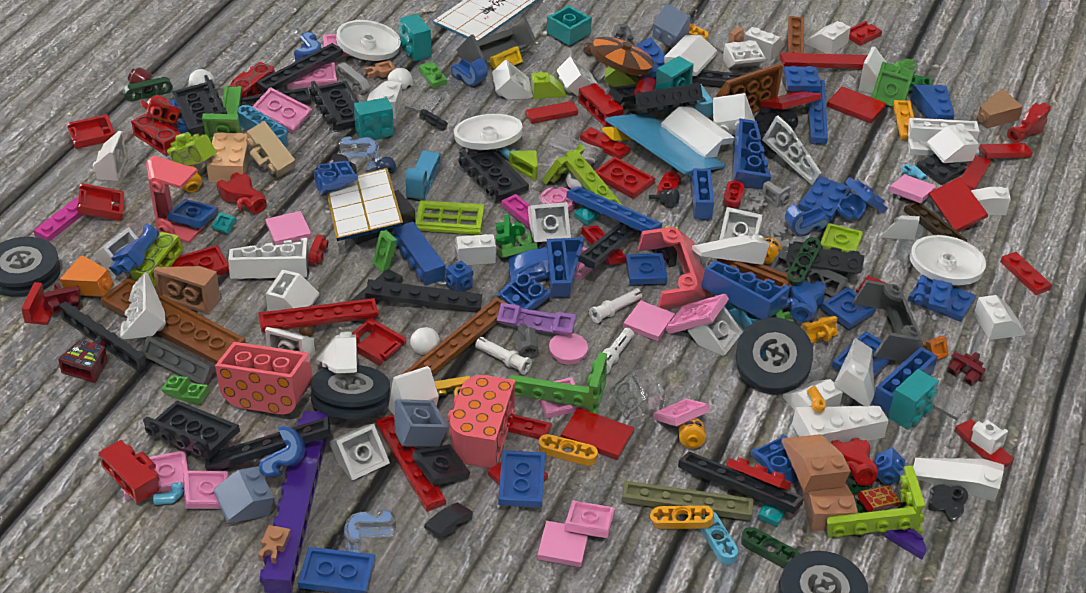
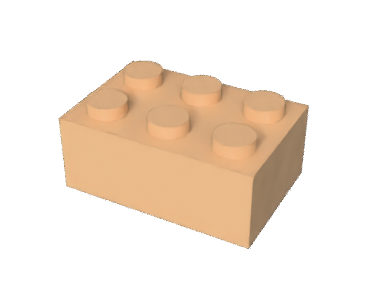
[207,132,251,182]

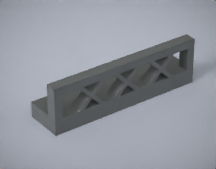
[770,249,849,297]
[142,336,216,385]

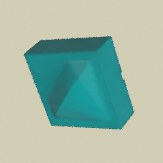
[574,206,600,226]
[211,212,237,235]
[757,503,786,527]

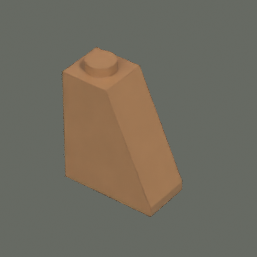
[977,89,1023,129]

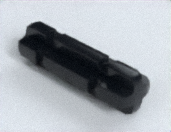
[419,109,448,130]

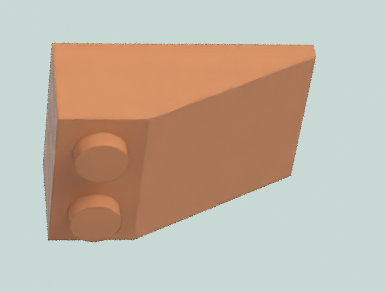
[153,266,220,315]
[782,434,850,492]
[799,482,858,531]

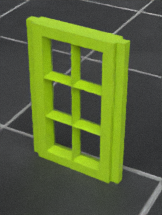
[415,200,484,235]

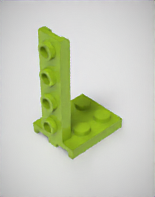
[542,144,622,205]
[826,465,926,538]

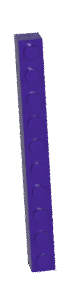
[260,411,329,593]

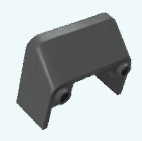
[456,16,536,64]
[852,280,924,362]

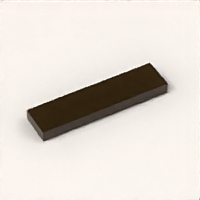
[904,202,967,242]

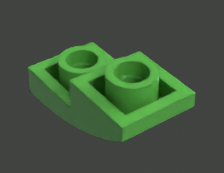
[161,375,210,405]

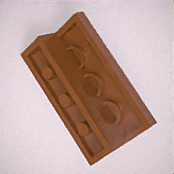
[717,259,796,293]

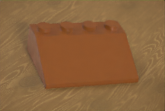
[715,63,783,114]

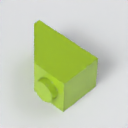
[604,67,639,87]
[531,72,566,99]

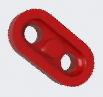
[657,171,681,195]
[723,180,744,208]
[308,234,329,265]

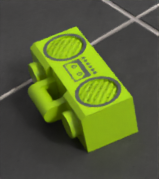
[167,132,217,166]
[130,232,184,288]

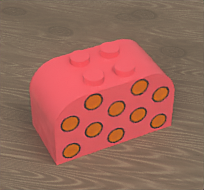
[215,342,313,415]
[448,375,515,468]

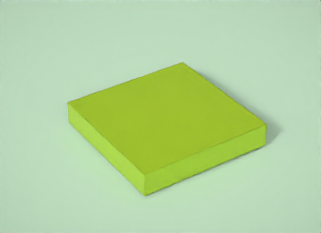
[821,223,863,253]

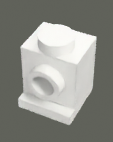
[971,420,1008,455]

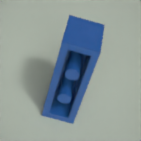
[691,168,714,219]

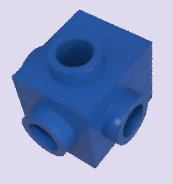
[445,260,474,292]
[875,448,906,485]

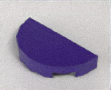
[884,528,927,560]

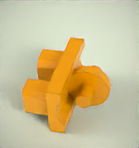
[802,316,838,343]

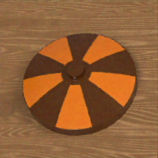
[591,37,654,76]

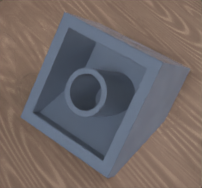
[652,3,691,48]
[395,399,448,447]
[213,467,274,523]

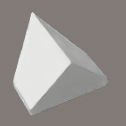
[878,215,919,240]

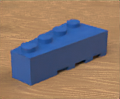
[732,118,771,189]
[701,261,791,319]

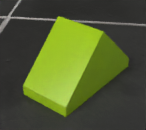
[509,150,538,181]

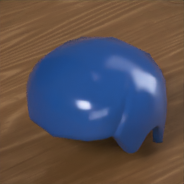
[837,193,867,221]

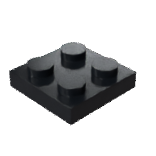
[917,154,966,185]
[412,444,470,485]

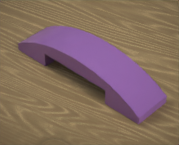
[497,303,577,335]

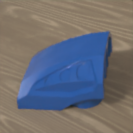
[314,161,358,194]
[508,247,549,282]
[497,272,553,310]
[751,434,798,483]

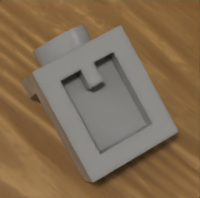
[762,181,791,207]

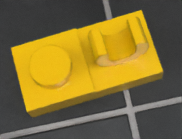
[489,46,523,70]
[434,376,470,398]

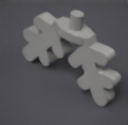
[742,191,768,213]
[765,225,789,251]

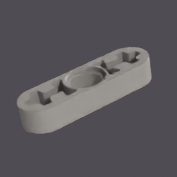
[335,62,369,94]

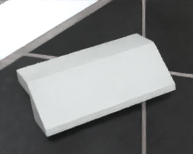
[664,35,717,76]
[661,106,735,158]
[908,118,979,156]

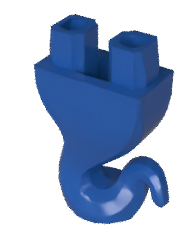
[109,224,160,276]
[783,280,826,323]

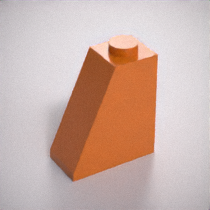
[60,256,114,297]

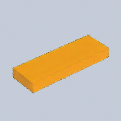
[893,100,914,140]

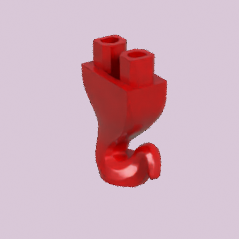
[140,95,181,125]
[1007,102,1051,143]
[216,172,266,214]
[831,438,878,486]

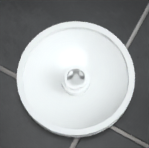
[336,20,401,61]
[454,114,523,150]
[910,235,986,285]

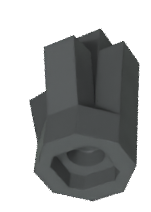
[615,24,635,45]
[512,323,539,359]

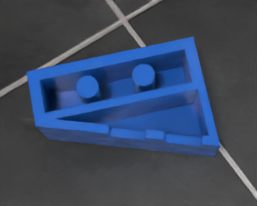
[910,84,954,120]
[546,237,584,298]

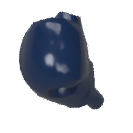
[366,156,396,173]

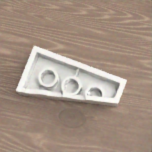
[228,238,308,279]
[792,406,889,443]

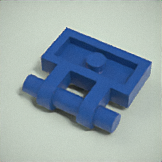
[914,276,952,313]

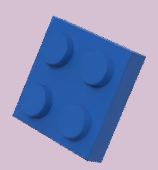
[783,66,821,91]
[845,177,888,214]
[167,199,218,228]
[626,253,668,285]
[821,287,876,329]

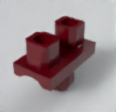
[43,283,80,314]
[948,351,986,386]

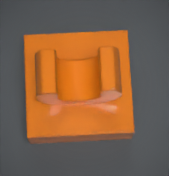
[924,336,949,360]

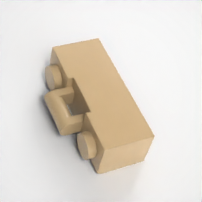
[246,121,295,178]

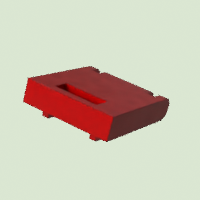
[67,114,115,149]
[77,183,124,221]
[352,318,407,366]

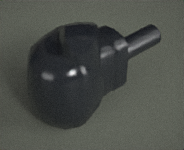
[649,189,680,208]

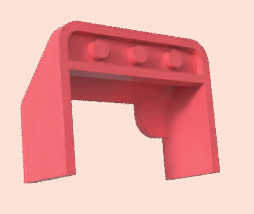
[146,156,205,244]
[638,227,711,310]

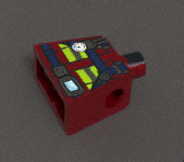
[58,338,108,383]

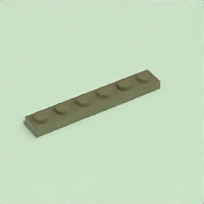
[621,480,753,521]

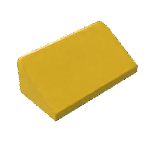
[602,127,633,141]

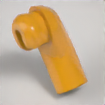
[807,386,826,413]

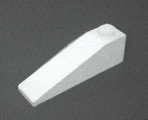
[762,116,821,185]
[933,187,1011,216]
[692,234,770,265]
[120,272,166,339]
[316,332,357,373]
[834,338,875,406]
[913,458,1004,502]

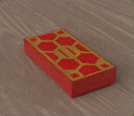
[857,485,901,512]

